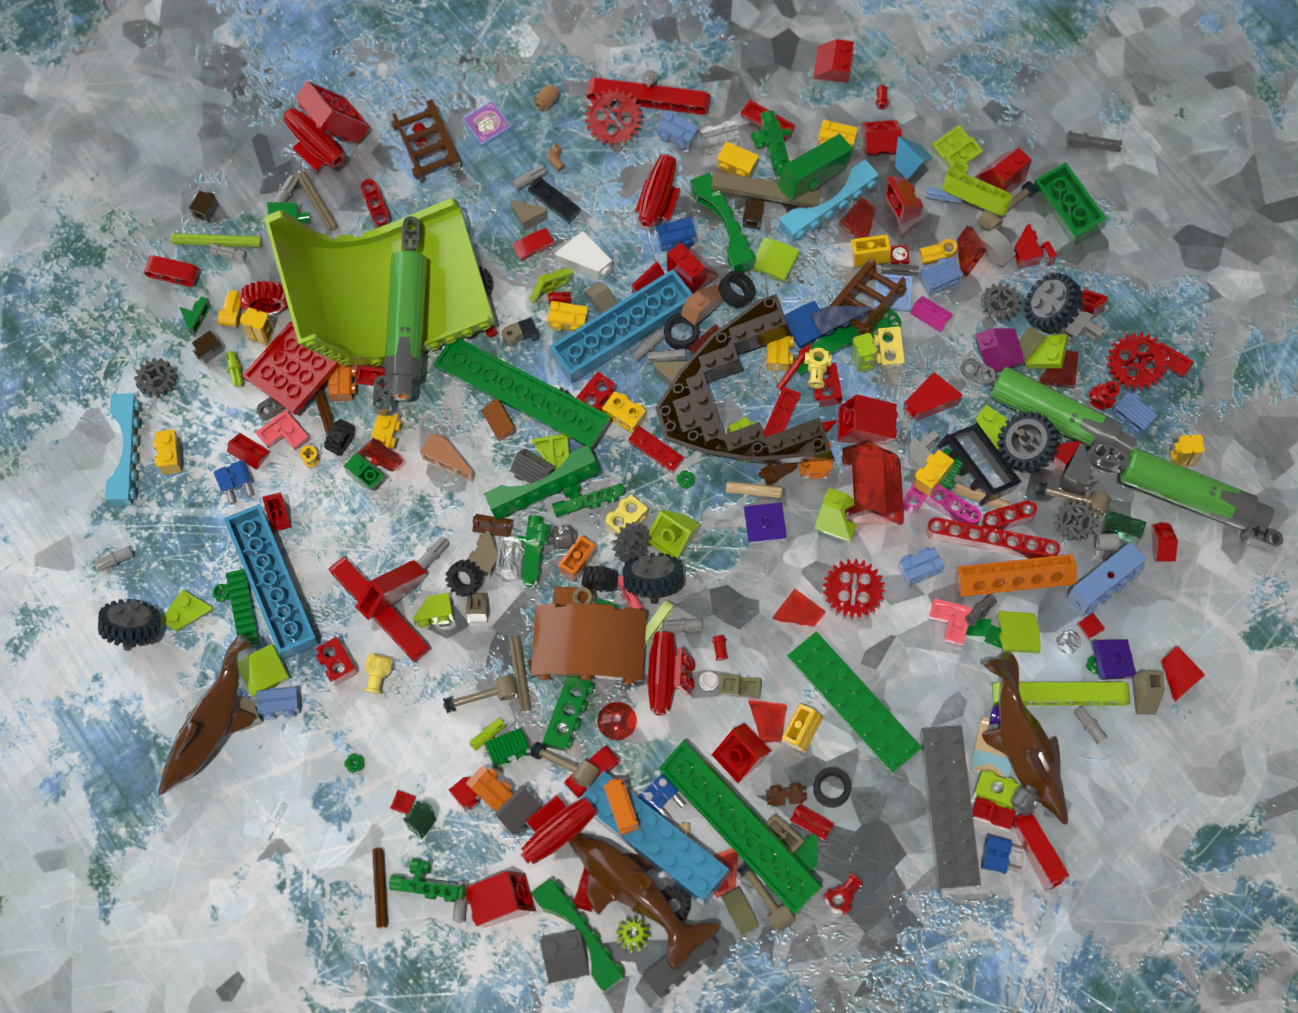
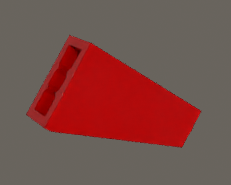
[355,560,427,620]
[1012,814,1070,892]

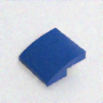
[785,301,825,348]

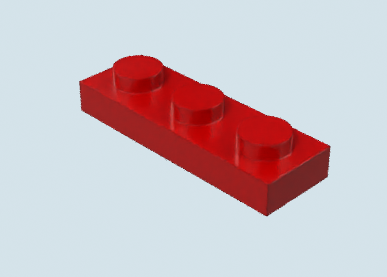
[740,100,796,142]
[764,386,801,437]
[628,426,684,474]

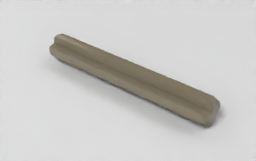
[297,171,337,231]
[509,636,531,712]

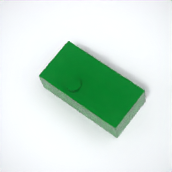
[777,133,854,201]
[1034,162,1106,245]

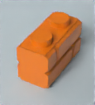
[328,365,357,402]
[558,535,597,582]
[466,766,513,812]

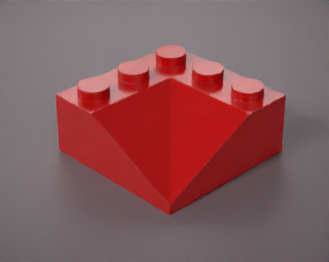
[295,80,370,144]

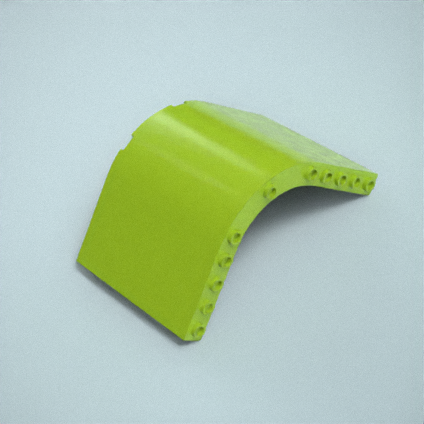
[264,198,496,367]

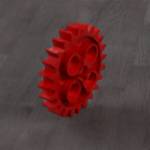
[585,88,643,147]
[1107,332,1169,392]
[822,559,886,621]

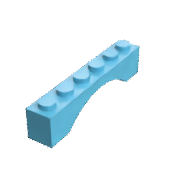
[779,159,879,243]
[105,393,140,506]

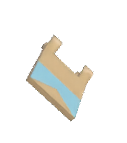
[969,716,1012,778]

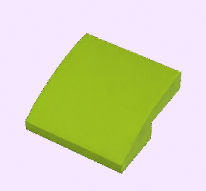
[930,124,983,168]
[750,237,800,282]
[997,611,1041,654]
[238,644,290,698]

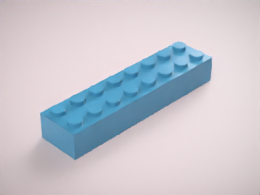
[549,269,693,384]
[224,504,319,660]
[579,771,730,906]

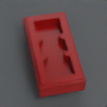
[1152,344,1194,378]

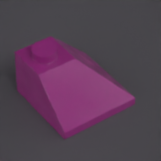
[976,328,1025,375]

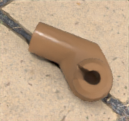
[548,144,565,171]

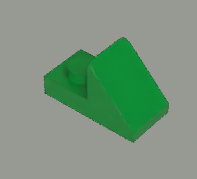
[179,296,211,337]
[965,619,1003,651]

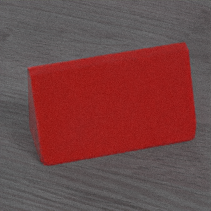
[632,262,665,294]
[355,365,384,387]
[227,433,270,470]

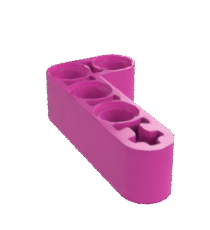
[903,482,981,525]

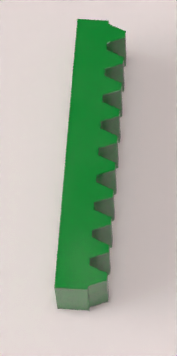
[225,569,260,645]

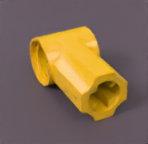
[919,239,957,265]
[218,290,241,328]

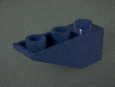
[810,306,871,336]

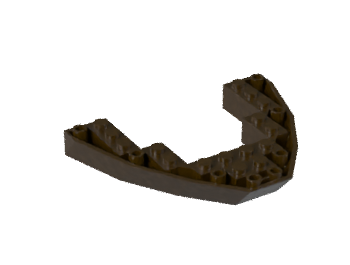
[655,294,835,464]

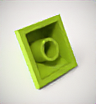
[814,487,864,541]
[648,510,701,560]

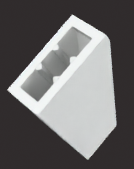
[555,231,613,280]

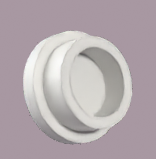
[699,671,719,691]

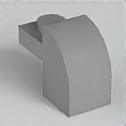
[972,228,1016,266]
[1058,312,1104,345]
[907,430,939,472]

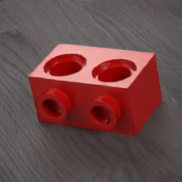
[813,363,843,407]
[576,371,616,411]
[316,636,357,685]

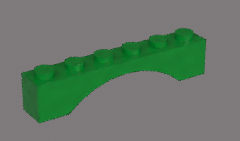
[690,172,756,272]
[484,445,601,520]
[531,878,624,994]

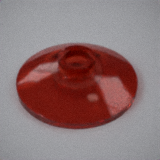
[597,702,637,741]

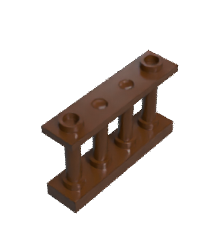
[391,99,461,184]
[829,258,907,336]

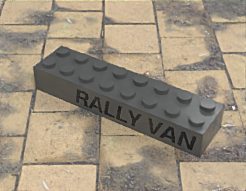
[920,727,981,893]

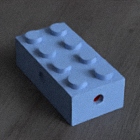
[1066,542,1147,617]

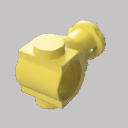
[804,348,832,389]
[364,653,392,694]

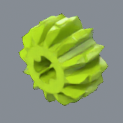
[616,917,650,953]

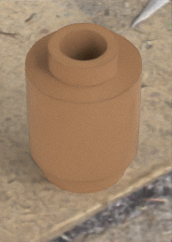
[534,84,560,111]

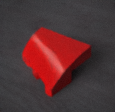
[1161,646,1205,702]

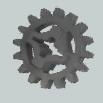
[981,282,1022,322]
[134,357,176,398]
[1055,499,1099,541]
[612,522,651,563]

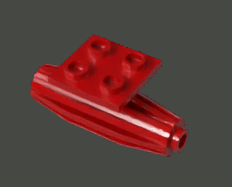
[283,108,345,172]
[635,154,680,227]
[647,632,695,716]
[520,795,597,865]

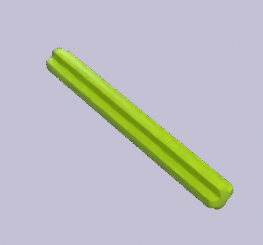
[171,233,262,247]

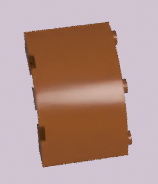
[531,603,646,685]

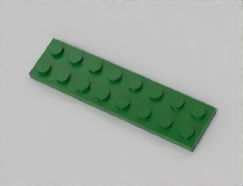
[787,631,922,774]

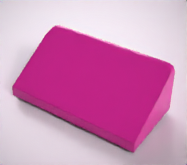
[910,296,953,332]

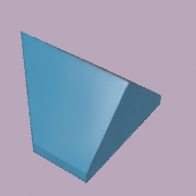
[894,136,933,180]

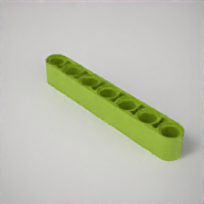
[992,682,1130,706]

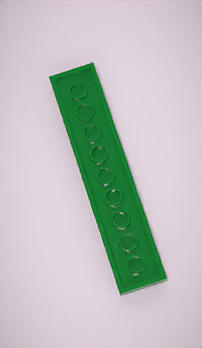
[433,338,611,449]
[658,740,823,915]

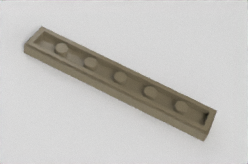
[711,171,820,208]

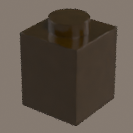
[189,190,219,223]
[742,199,764,230]
[192,330,224,363]

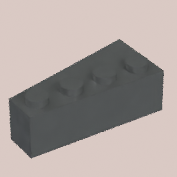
[635,938,719,1008]

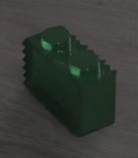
[1101,510,1146,545]
[403,801,436,839]

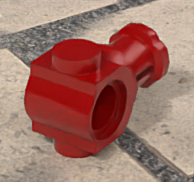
[1087,381,1120,411]
[823,873,864,916]

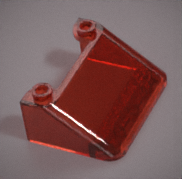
[842,440,904,526]

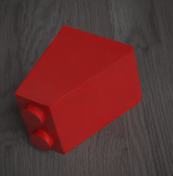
[974,147,1032,193]
[667,243,719,294]
[837,394,898,445]
[466,871,536,928]

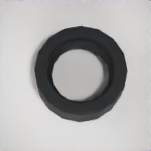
[718,271,755,307]
[664,313,699,350]
[813,768,852,808]

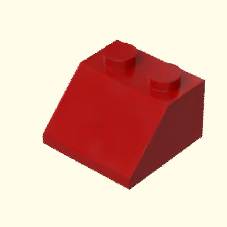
[813,39,854,83]
[861,120,902,155]
[885,176,923,224]
[711,723,772,783]

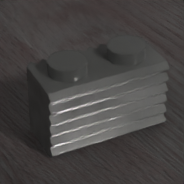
[509,449,556,484]

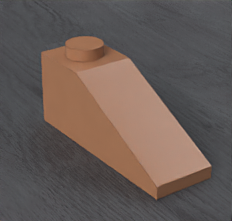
[681,284,724,326]
[420,433,474,482]

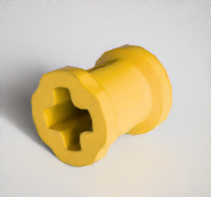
[300,445,320,468]

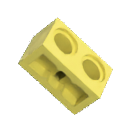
[873,326,905,369]
[605,495,648,535]

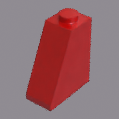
[903,372,963,421]

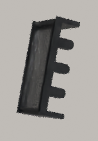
[937,422,1022,505]

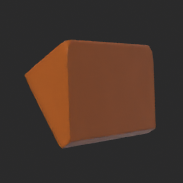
[481,399,515,441]

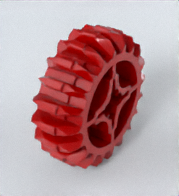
[239,280,288,314]

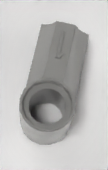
[1094,534,1119,560]

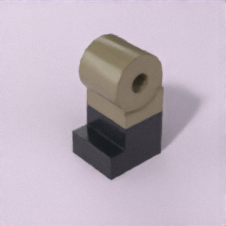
[502,317,539,347]

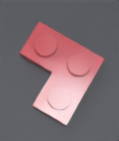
[256,410,309,450]
[929,598,972,646]

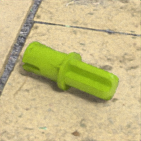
[225,351,243,388]
[469,718,506,751]

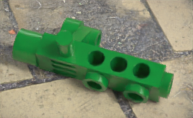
[750,110,791,179]
[552,482,625,518]
[514,515,551,588]
[389,858,466,902]

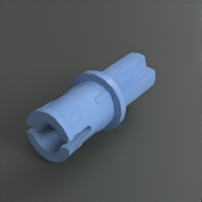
[926,187,962,204]

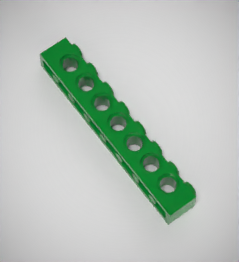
[542,598,619,754]

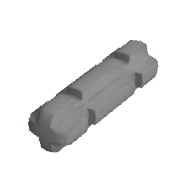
[209,244,246,261]

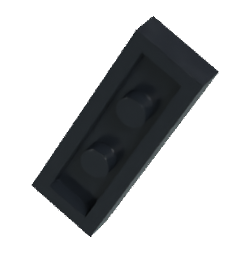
[528,177,581,223]

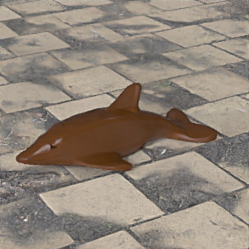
[158,633,256,795]
[982,652,1068,825]
[569,833,719,970]

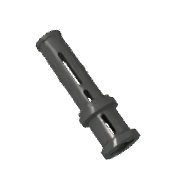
[1066,130,1123,152]

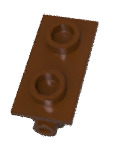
[758,462,798,486]
[472,514,513,538]
[765,783,807,807]

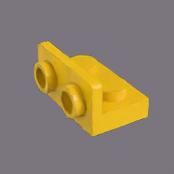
[368,413,402,455]

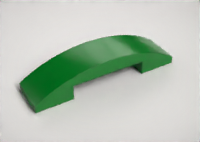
[793,324,859,376]

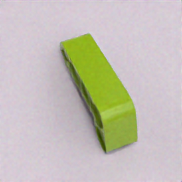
[942,161,1012,215]

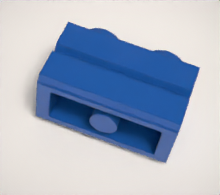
[656,217,697,252]

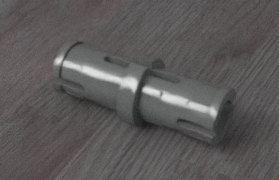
[881,263,919,277]
[965,594,997,626]

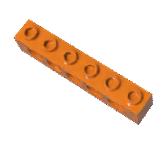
[957,554,1077,597]

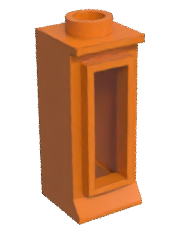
[603,779,640,835]

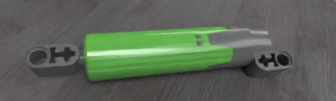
[372,216,427,415]
[961,358,1138,475]
[1086,441,1283,552]

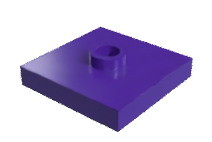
[744,502,787,545]
[1092,639,1136,680]

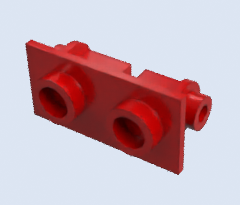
[790,803,835,841]

